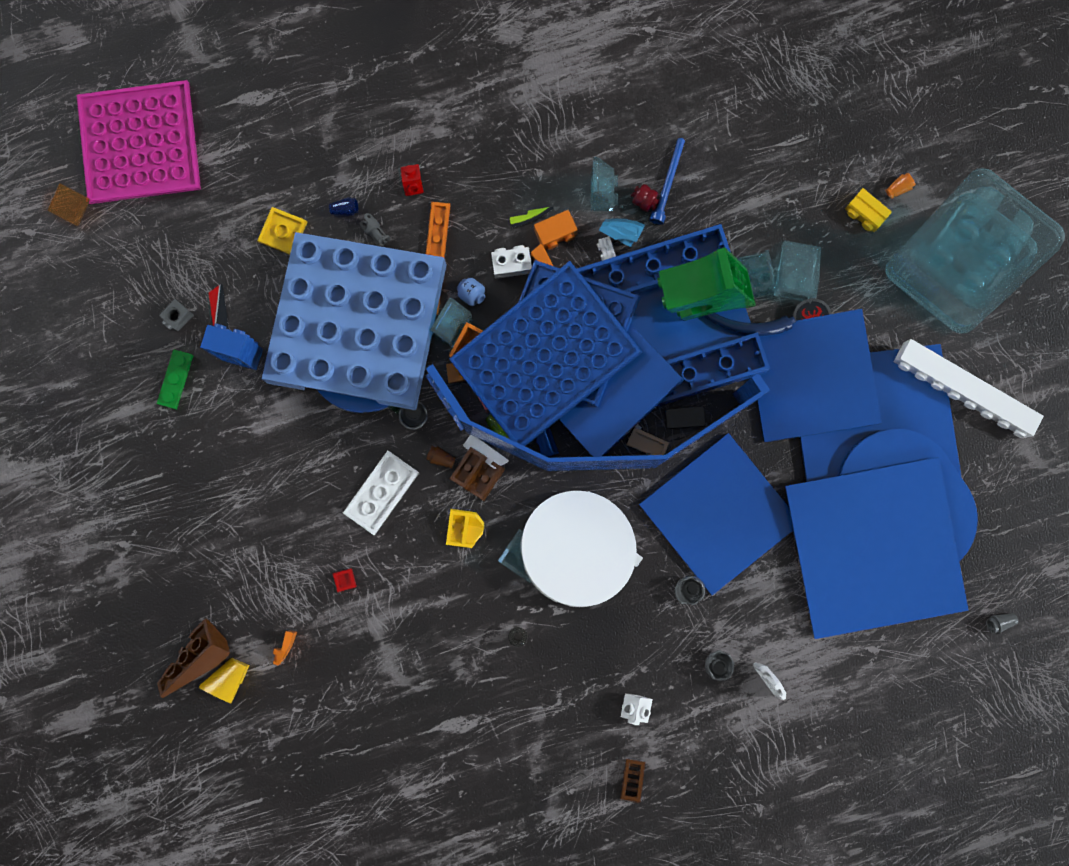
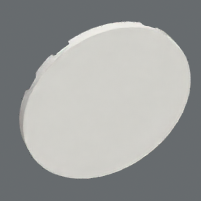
[521,491,637,607]

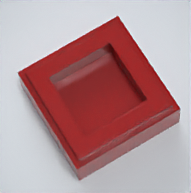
[333,568,357,592]

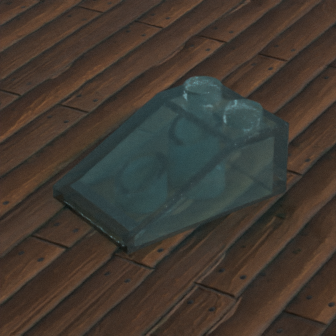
[591,157,618,211]
[774,240,821,301]

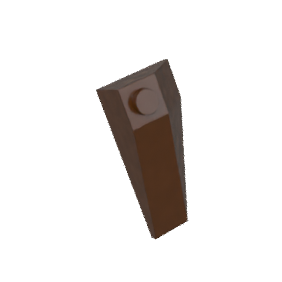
[157,618,230,698]

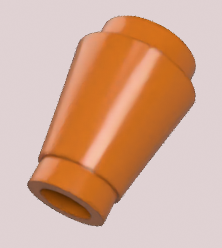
[885,173,916,199]

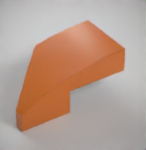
[273,630,297,665]

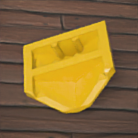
[446,509,484,548]

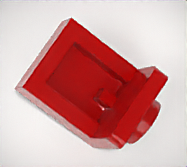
[400,164,424,196]

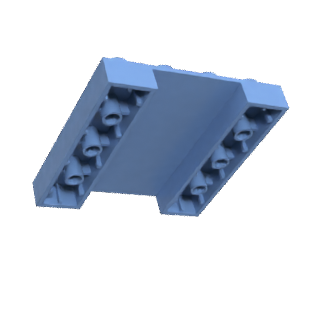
[262,232,447,410]

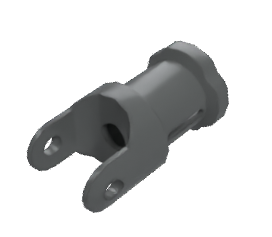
[360,213,390,247]

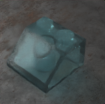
[430,297,473,348]

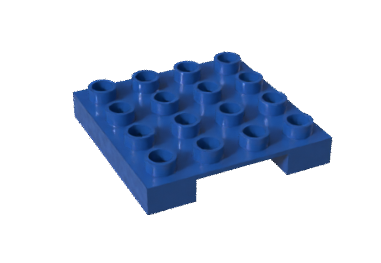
[577,224,770,407]

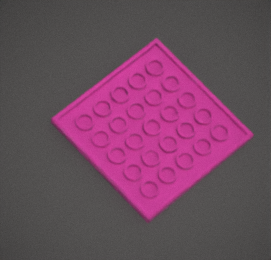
[76,80,201,204]

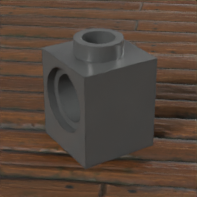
[159,299,194,331]

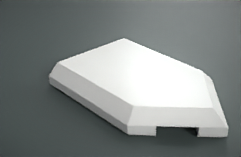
[753,663,786,700]

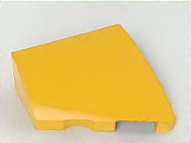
[199,658,250,703]

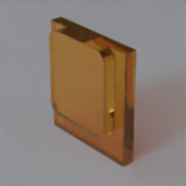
[48,183,90,226]

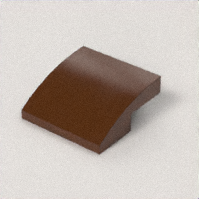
[450,447,505,501]

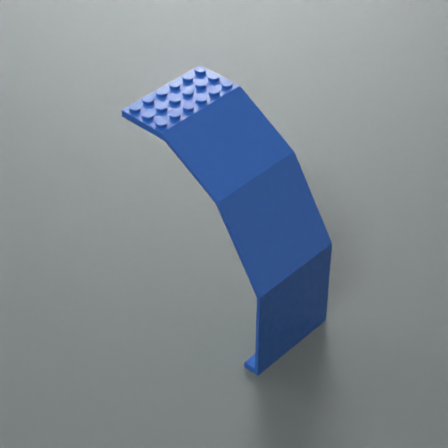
[426,364,770,471]

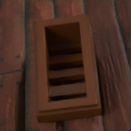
[620,759,645,803]

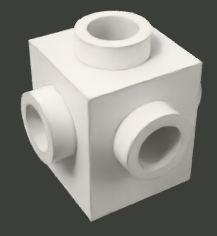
[621,693,652,725]

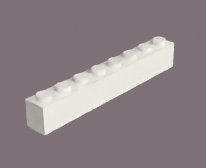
[893,339,1044,439]

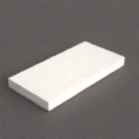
[343,451,419,535]

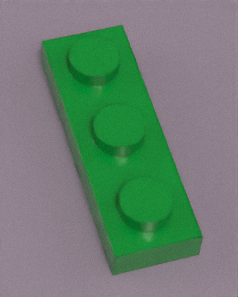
[157,349,194,410]

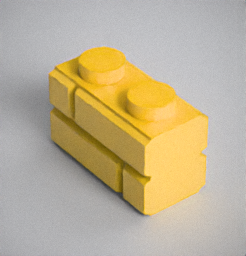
[845,188,892,232]

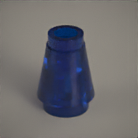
[329,197,359,215]

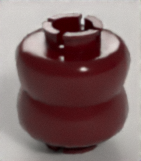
[631,184,659,212]

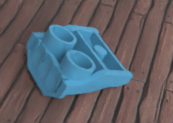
[599,218,645,247]

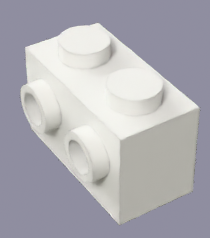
[491,245,532,279]

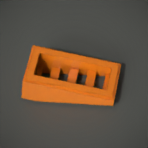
[531,244,553,266]

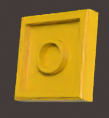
[257,207,307,255]

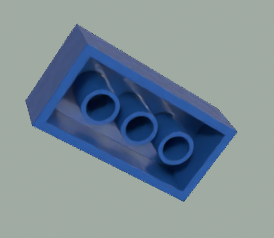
[200,323,263,370]

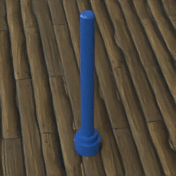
[649,138,685,225]

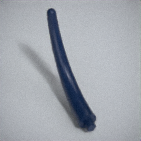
[704,313,796,336]

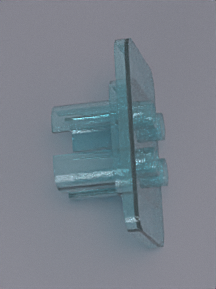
[885,168,1065,334]

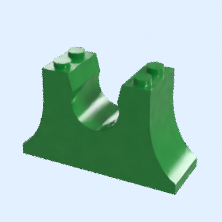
[657,247,756,321]

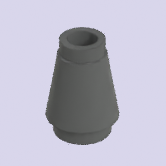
[986,613,1018,634]

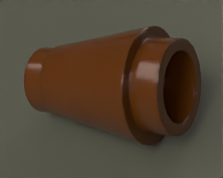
[426,446,456,468]

